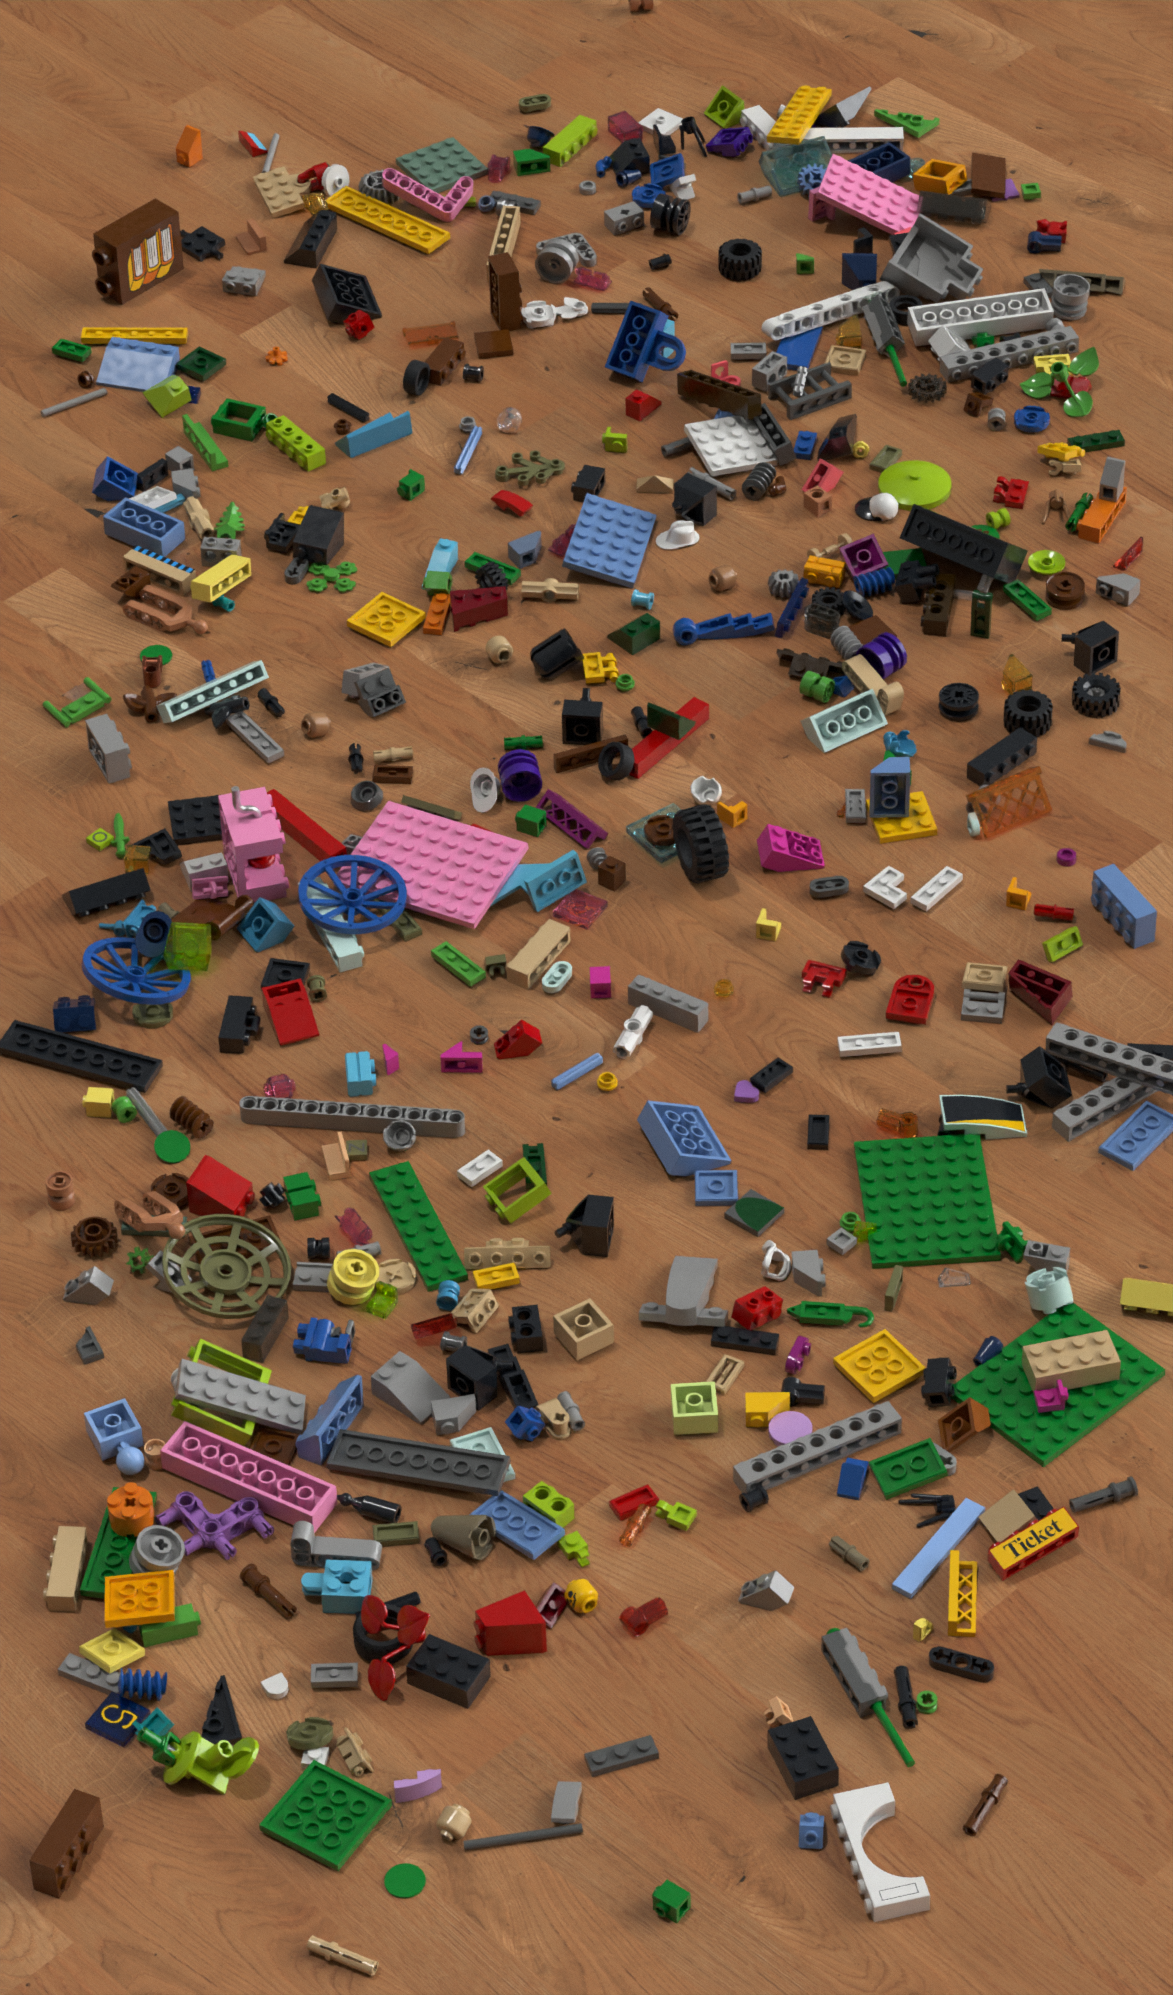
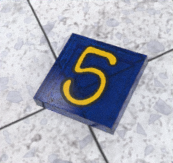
[85,1692,151,1747]

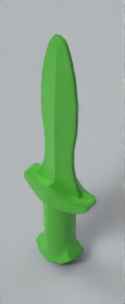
[111,813,130,858]

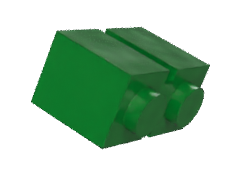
[283,1172,321,1221]

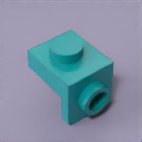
[132,1707,175,1736]

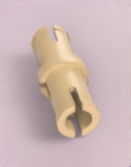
[373,746,413,763]

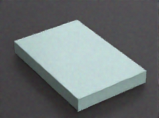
[450,1427,515,1482]

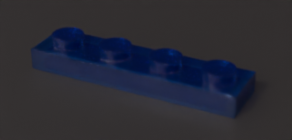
[775,577,810,638]

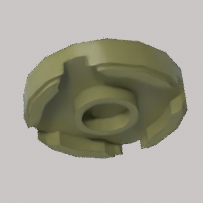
[132,1002,173,1029]
[286,1717,334,1750]

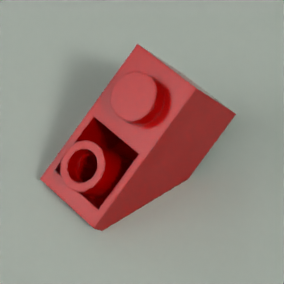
[494,1019,542,1060]

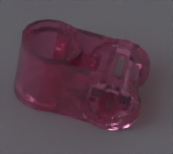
[488,154,511,183]

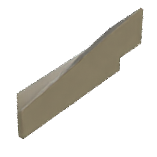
[1039,269,1125,295]

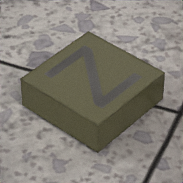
[346,1140,368,1160]

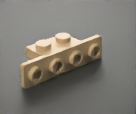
[464,1238,550,1269]

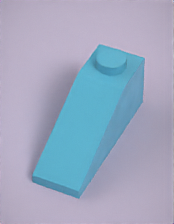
[422,538,458,590]

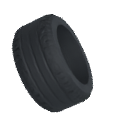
[353,1604,413,1664]

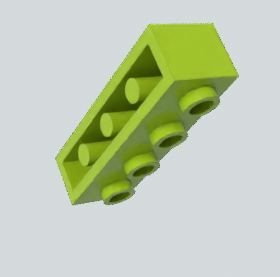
[266,415,326,472]

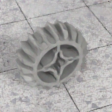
[359,169,404,204]

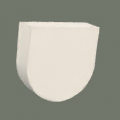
[261,1673,289,1699]

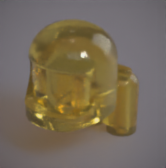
[301,193,328,216]

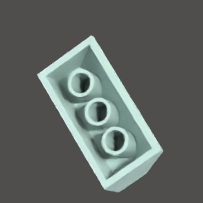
[800,689,888,753]

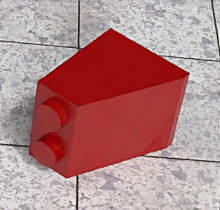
[186,1155,255,1217]
[473,1590,547,1656]

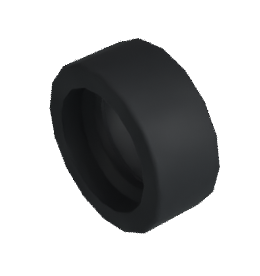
[890,295,922,325]
[403,360,430,396]
[598,742,634,781]

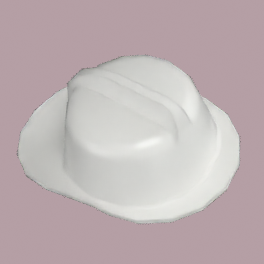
[656,520,699,550]
[470,767,501,813]

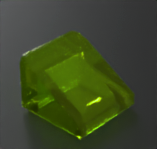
[853,1221,877,1243]

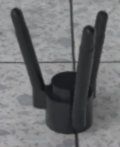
[679,116,707,157]
[898,1493,955,1528]

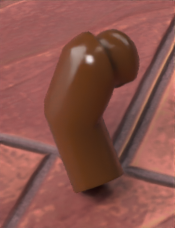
[768,476,786,497]

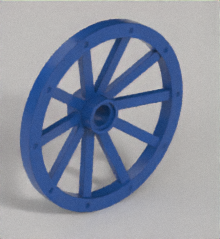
[298,855,407,934]
[81,937,191,1005]

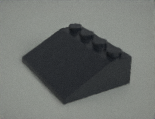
[312,264,382,324]

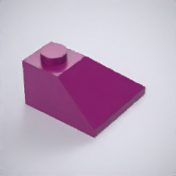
[839,533,889,578]

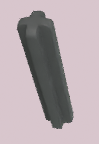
[591,303,643,313]

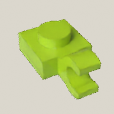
[655,1500,697,1531]
[557,1531,590,1567]

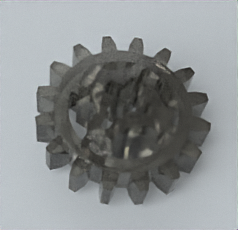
[908,373,947,403]

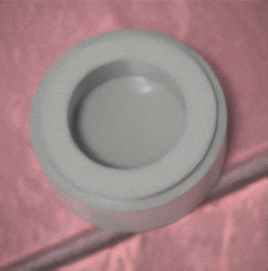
[579,181,596,195]

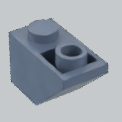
[508,530,542,569]

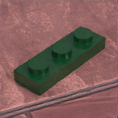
[1067,430,1125,452]

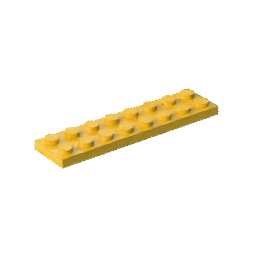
[767,85,832,145]
[324,186,450,254]

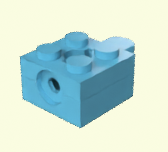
[301,1560,373,1614]

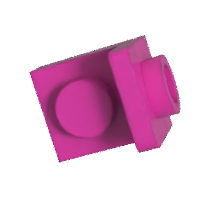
[1034,1379,1068,1413]

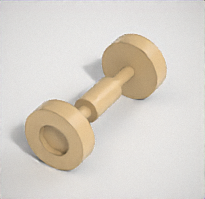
[807,533,853,558]

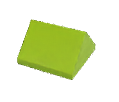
[704,85,744,129]

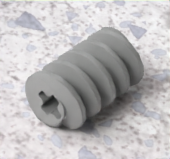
[830,626,863,661]

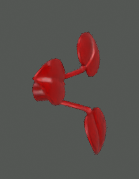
[361,1595,430,1701]

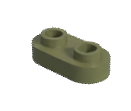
[519,94,551,113]

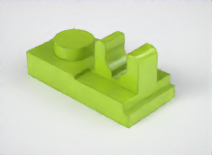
[1042,926,1083,962]

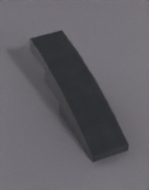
[487,1344,539,1409]

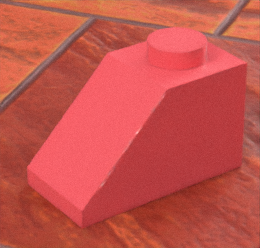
[801,458,844,492]

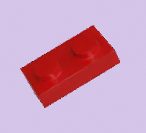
[1050,375,1092,399]

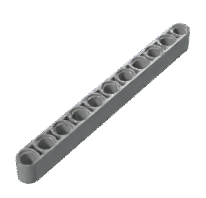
[239,1096,465,1138]

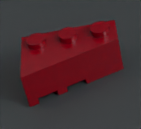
[450,586,508,632]
[1008,959,1073,1025]

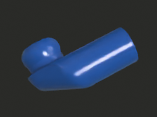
[595,156,612,177]

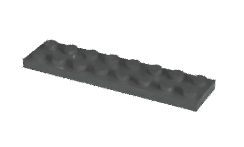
[327,1429,511,1496]

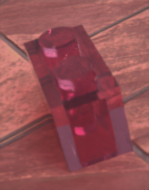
[608,111,643,143]

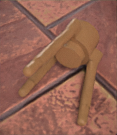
[1042,489,1071,524]

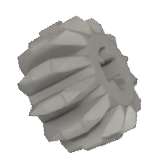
[768,569,799,599]

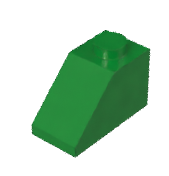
[513,149,551,176]

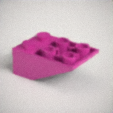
[757,824,825,872]

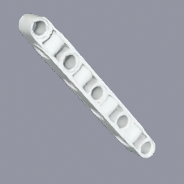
[761,281,900,340]

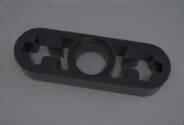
[929,1646,994,1683]

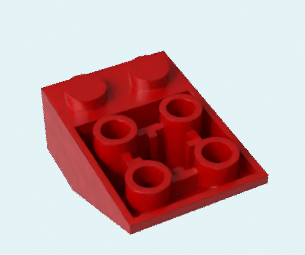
[261,978,319,1046]

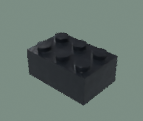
[406,1634,491,1709]
[767,1716,839,1800]

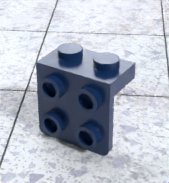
[53,995,96,1032]

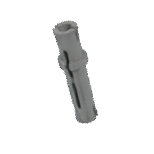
[687,467,737,500]

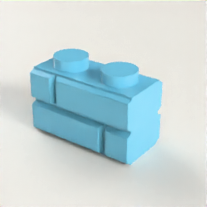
[345,1051,377,1097]

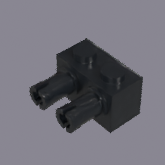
[894,560,939,604]

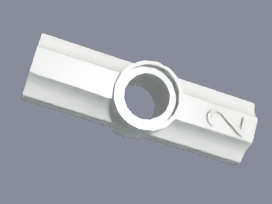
[613,1005,653,1059]

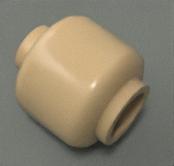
[485,636,513,664]
[436,1804,471,1841]

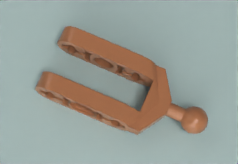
[123,585,208,634]
[114,1191,186,1239]

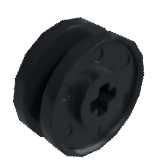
[938,683,979,721]

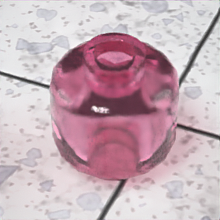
[263,1074,296,1099]

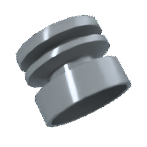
[1051,274,1090,320]

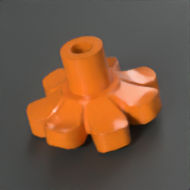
[265,346,288,366]

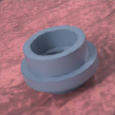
[478,195,495,212]

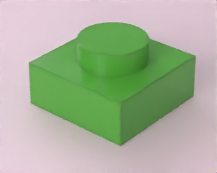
[1021,183,1041,200]

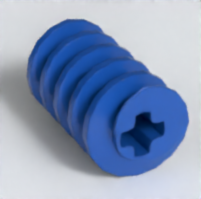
[853,567,895,597]
[118,1668,167,1701]

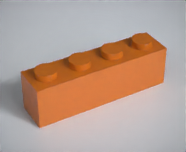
[1077,487,1127,544]

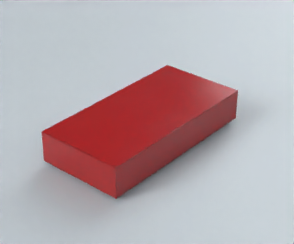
[609,1484,659,1521]

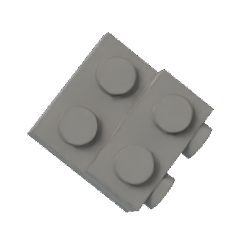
[222,266,266,296]

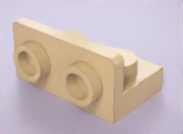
[448,1289,499,1333]

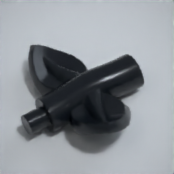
[205,695,250,729]

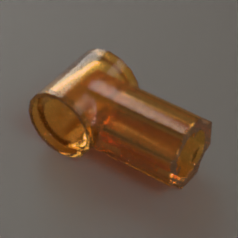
[876,1108,918,1138]

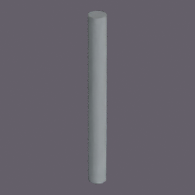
[262,133,280,173]
[40,388,107,417]

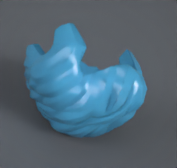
[883,730,917,758]

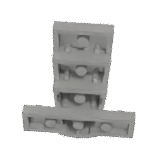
[639,1256,728,1327]

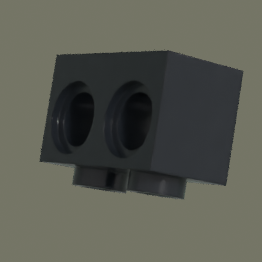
[508,1304,543,1354]

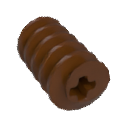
[169,1096,214,1139]

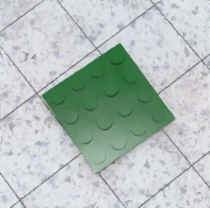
[259,1760,392,1871]

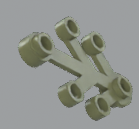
[495,450,565,486]

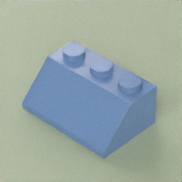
[869,757,910,818]

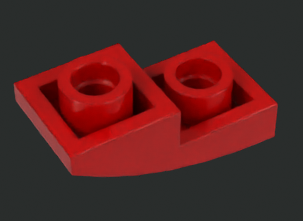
[491,490,533,517]

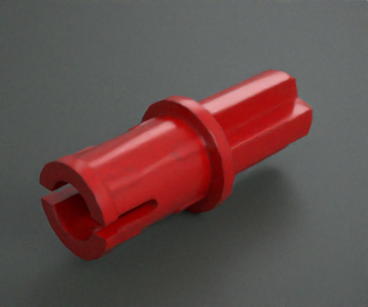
[1033,904,1074,921]

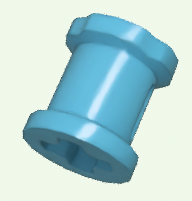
[631,589,654,609]

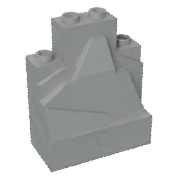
[879,213,983,303]

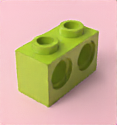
[523,1481,575,1528]

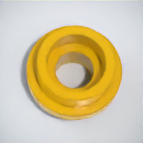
[597,1072,618,1091]

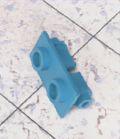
[122,899,157,938]

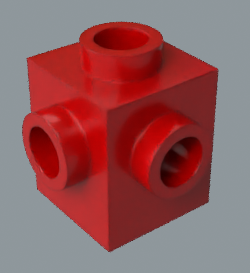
[343,310,375,340]

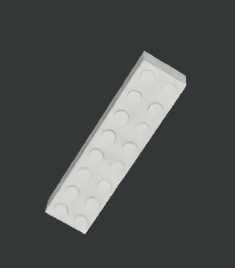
[907,288,1054,346]

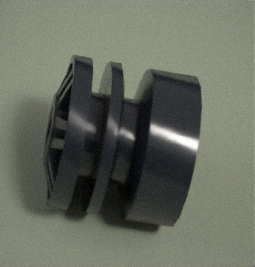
[650,193,691,235]

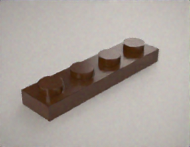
[553,734,628,773]

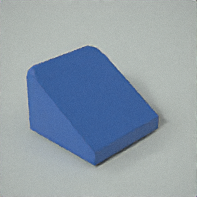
[833,676,854,697]

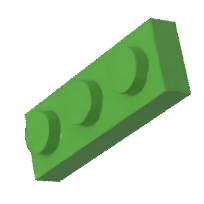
[431,941,486,987]

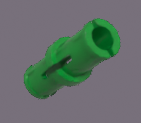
[504,735,543,750]

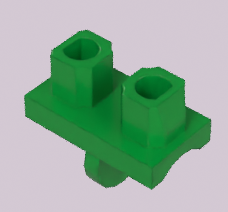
[996,1221,1028,1263]

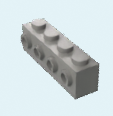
[628,974,708,1033]

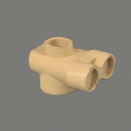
[319,487,350,510]

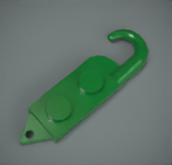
[787,1301,874,1328]

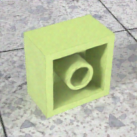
[671,1382,718,1435]

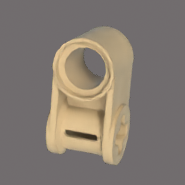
[535,1398,570,1440]

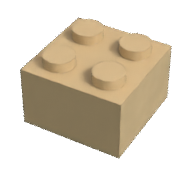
[553,1298,614,1360]

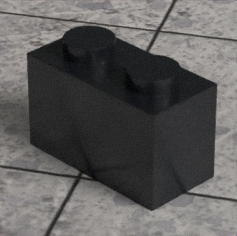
[571,465,606,502]

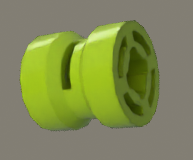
[986,508,1011,529]

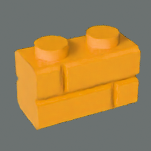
[803,555,846,588]

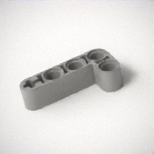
[290,1521,382,1570]

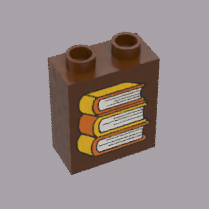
[92,198,184,305]

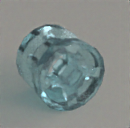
[908,158,925,178]

